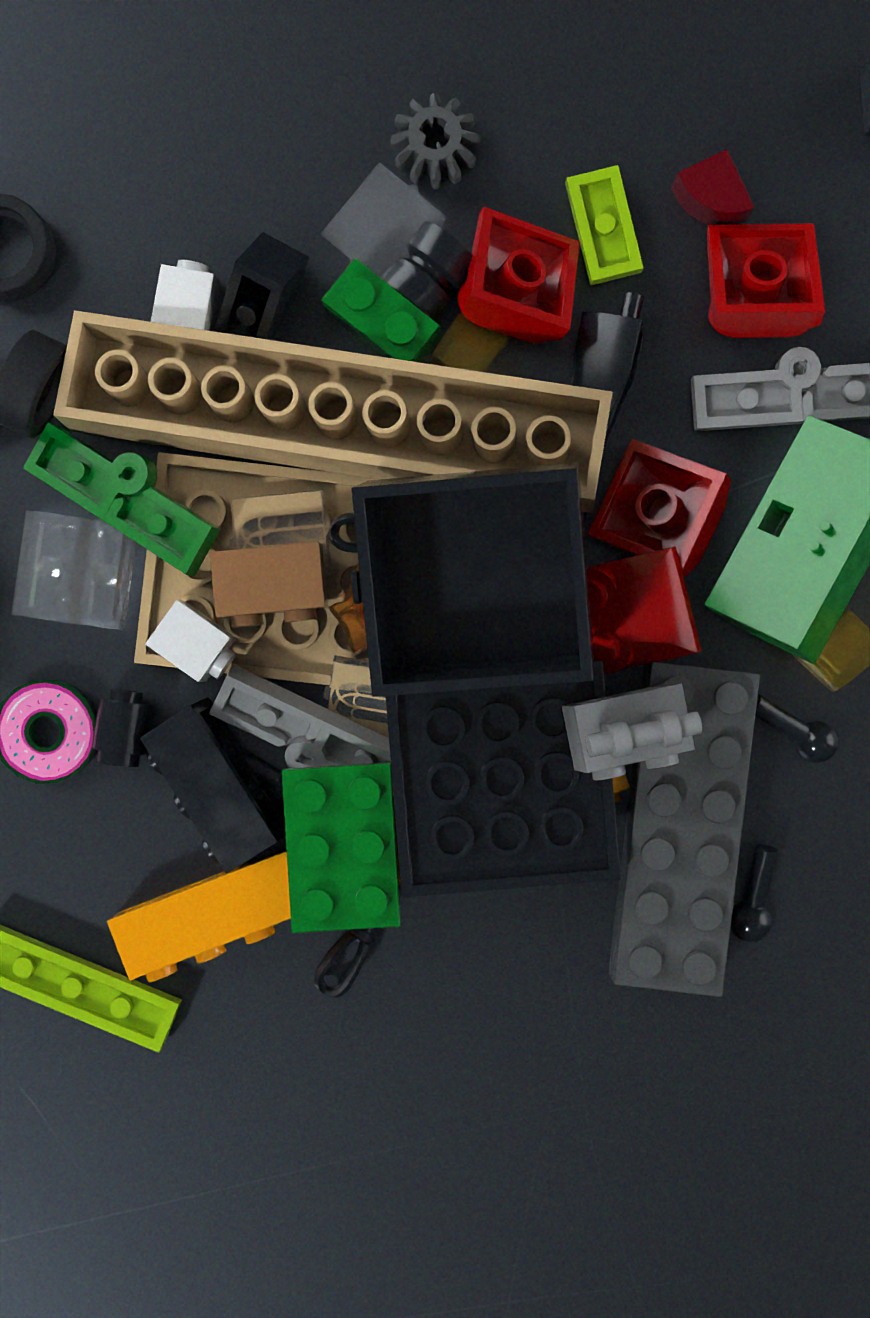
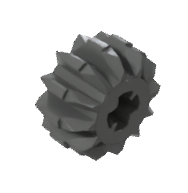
[390,92,480,189]

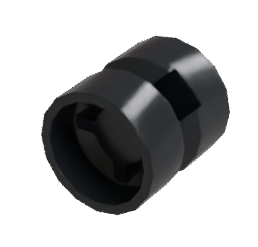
[380,221,473,321]

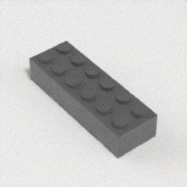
[608,662,760,997]

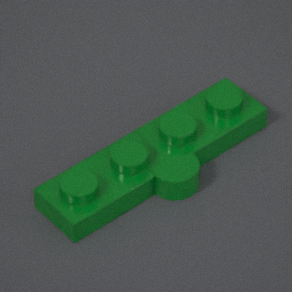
[23,422,221,576]

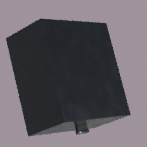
[351,462,594,697]

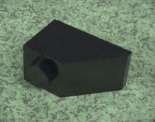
[214,232,309,340]

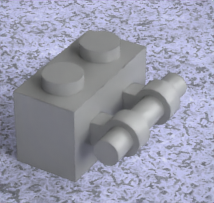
[562,683,702,780]

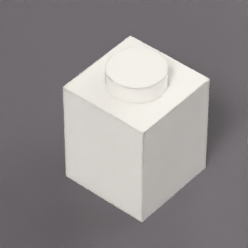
[151,260,221,331]
[145,600,237,682]

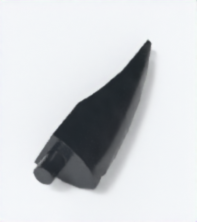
[571,292,646,525]

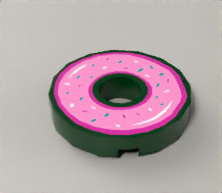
[0,680,97,784]

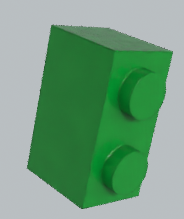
[321,258,440,362]

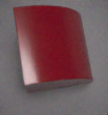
[671,149,755,225]

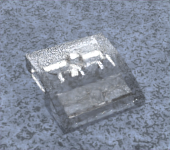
[12,510,137,630]

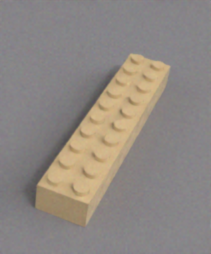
[53,310,613,513]

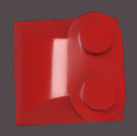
[458,207,580,344]
[707,223,825,338]
[587,439,731,577]
[587,546,702,674]

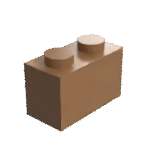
[209,541,329,628]

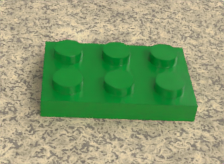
[282,762,401,933]

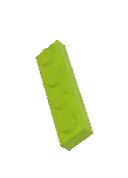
[0,925,182,1053]

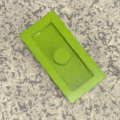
[565,165,643,286]

